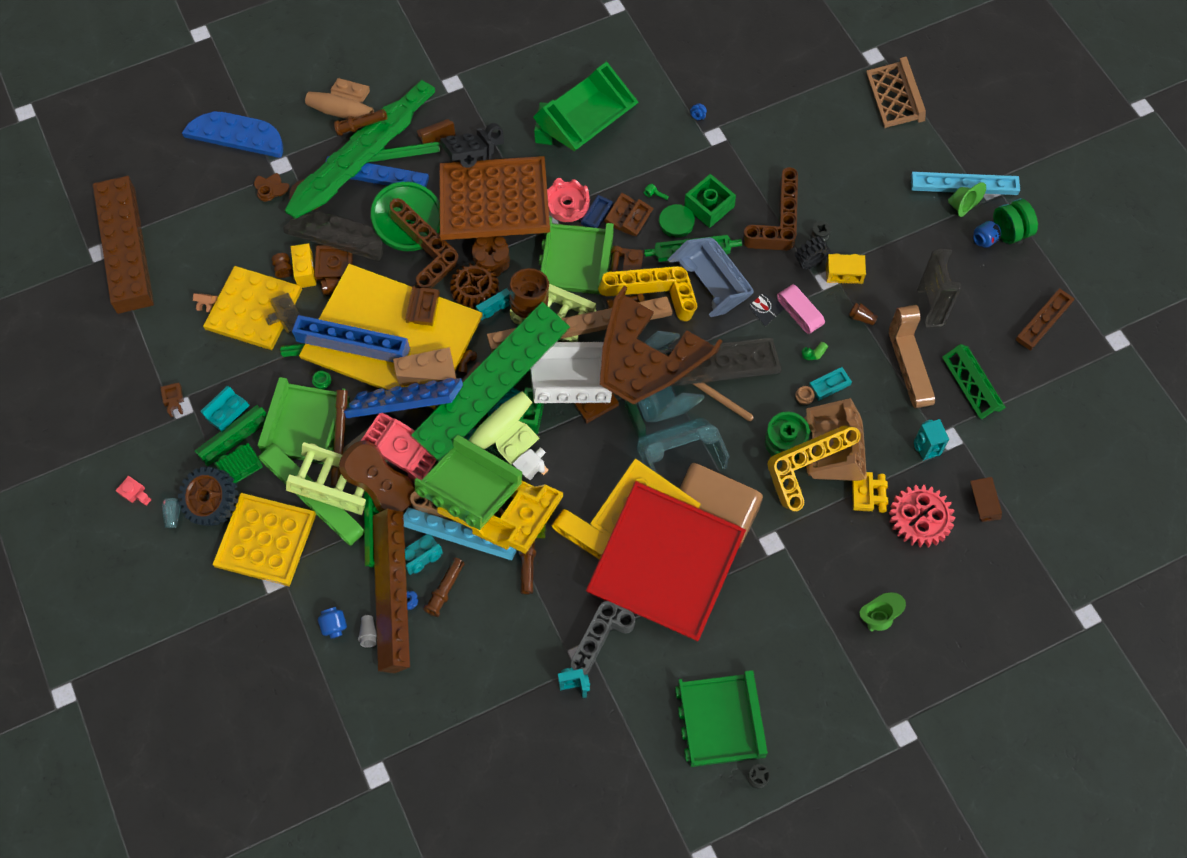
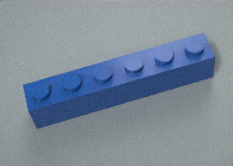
[292,315,410,363]

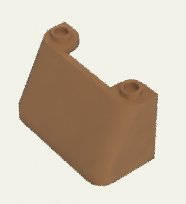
[804,398,867,481]
[680,463,763,548]

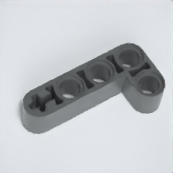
[571,601,635,675]

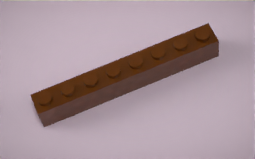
[373,509,410,673]

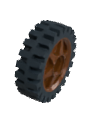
[178,467,239,526]

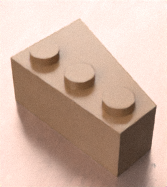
[393,347,456,386]

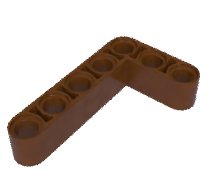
[742,167,798,251]
[389,198,458,289]

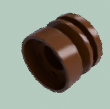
[510,268,549,318]

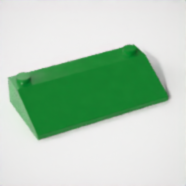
[533,62,639,151]

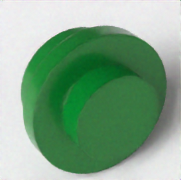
[312,371,331,389]

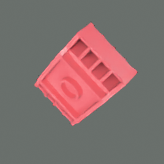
[361,413,437,482]

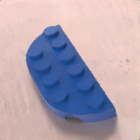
[182,111,283,158]

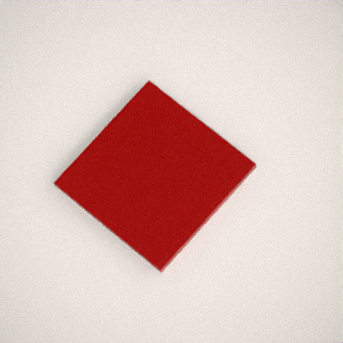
[586,481,746,642]

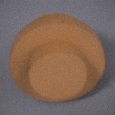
[795,386,815,405]

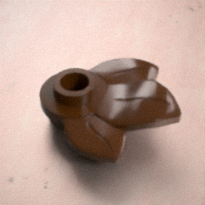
[254,173,289,202]

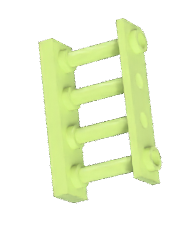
[510,284,596,342]
[286,442,366,515]

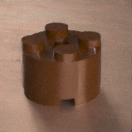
[472,236,510,277]

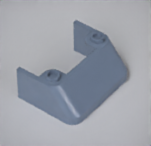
[668,237,753,317]

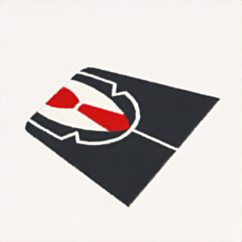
[749,294,785,326]

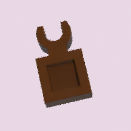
[160,382,184,417]

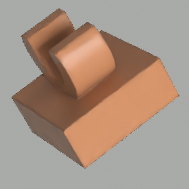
[193,293,218,312]

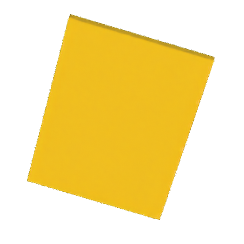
[299,264,483,410]

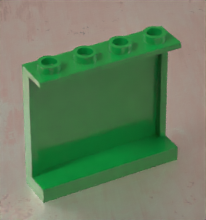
[675,670,768,767]

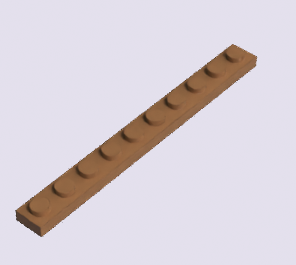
[487,297,672,353]

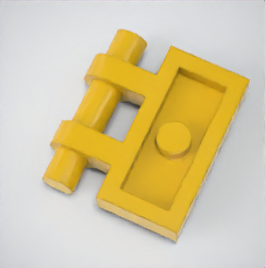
[852,472,888,513]

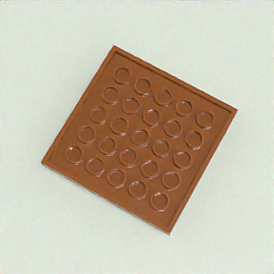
[440,156,550,240]

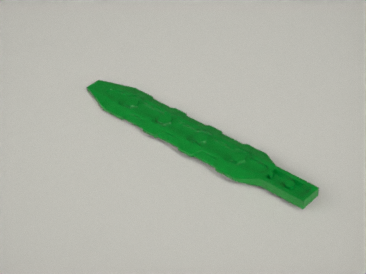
[285,80,435,219]

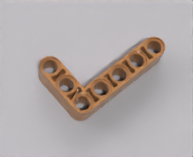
[889,305,935,408]

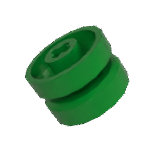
[993,198,1038,245]
[765,412,810,460]

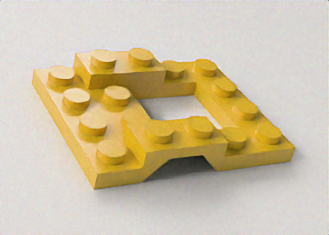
[437,481,563,554]

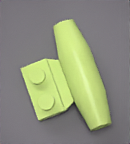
[468,391,540,465]

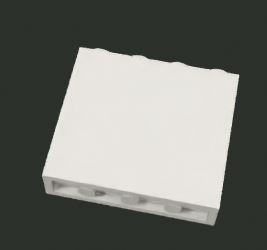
[530,342,612,403]

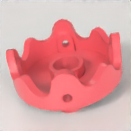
[547,178,590,222]

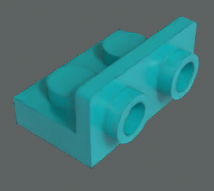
[201,386,250,431]
[405,534,443,575]

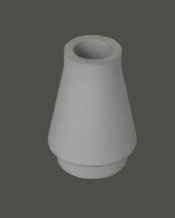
[358,615,377,647]

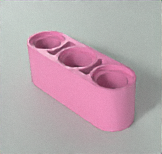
[777,284,825,334]

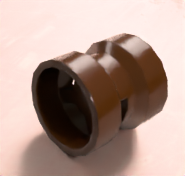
[271,253,293,278]

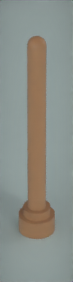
[680,373,754,421]

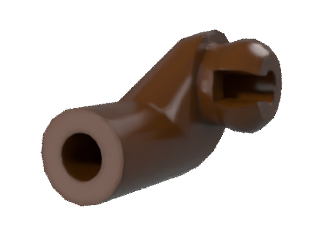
[458,349,477,376]

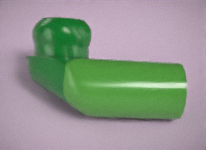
[802,342,828,361]

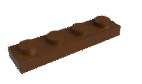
[1016,288,1075,351]

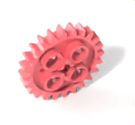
[889,485,955,547]

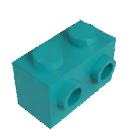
[914,419,949,461]

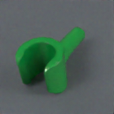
[644,184,669,200]

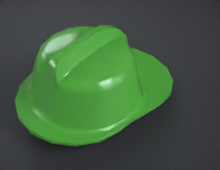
[948,182,986,217]
[860,592,906,631]

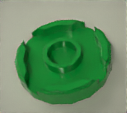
[659,204,695,238]

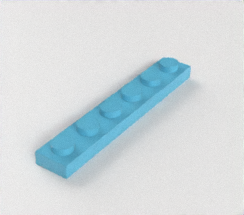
[911,172,1020,195]
[403,507,517,560]

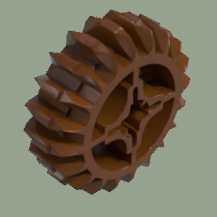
[450,263,499,309]

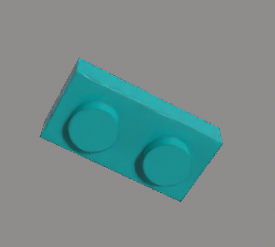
[476,288,510,320]
[809,367,852,401]

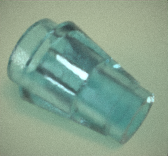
[161,498,181,528]

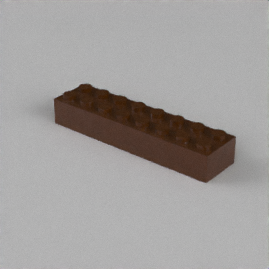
[93,176,154,314]

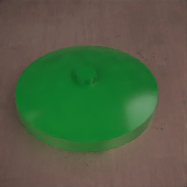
[371,182,440,251]

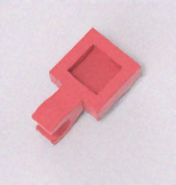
[115,476,151,506]

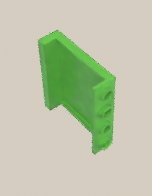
[539,217,614,295]
[258,377,350,464]
[415,435,522,530]

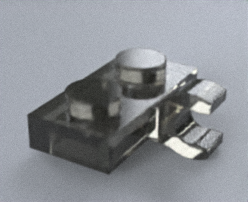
[265,293,300,334]

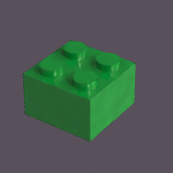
[684,174,736,228]

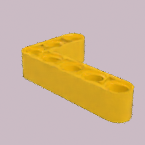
[598,267,697,321]
[767,426,860,511]

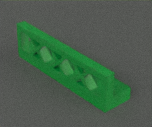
[942,344,1006,419]
[194,405,267,467]

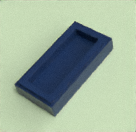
[581,195,613,228]

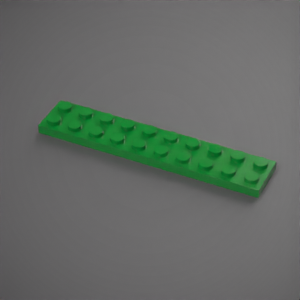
[411,302,570,462]

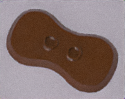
[339,440,415,513]

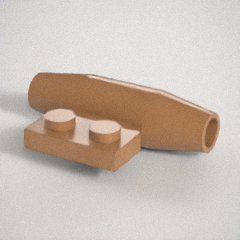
[305,78,374,119]

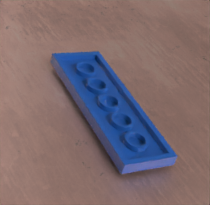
[344,378,463,418]

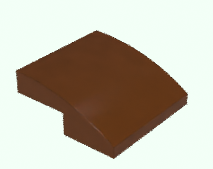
[603,193,654,236]

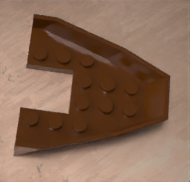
[600,285,722,404]

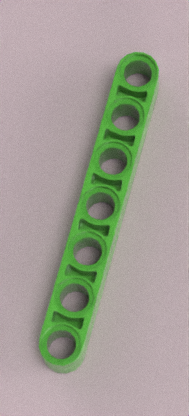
[258,443,365,546]

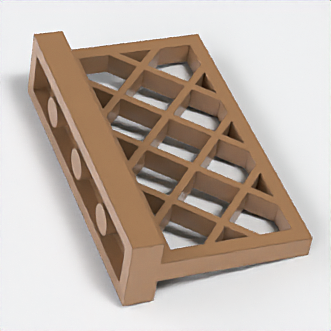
[866,56,926,128]

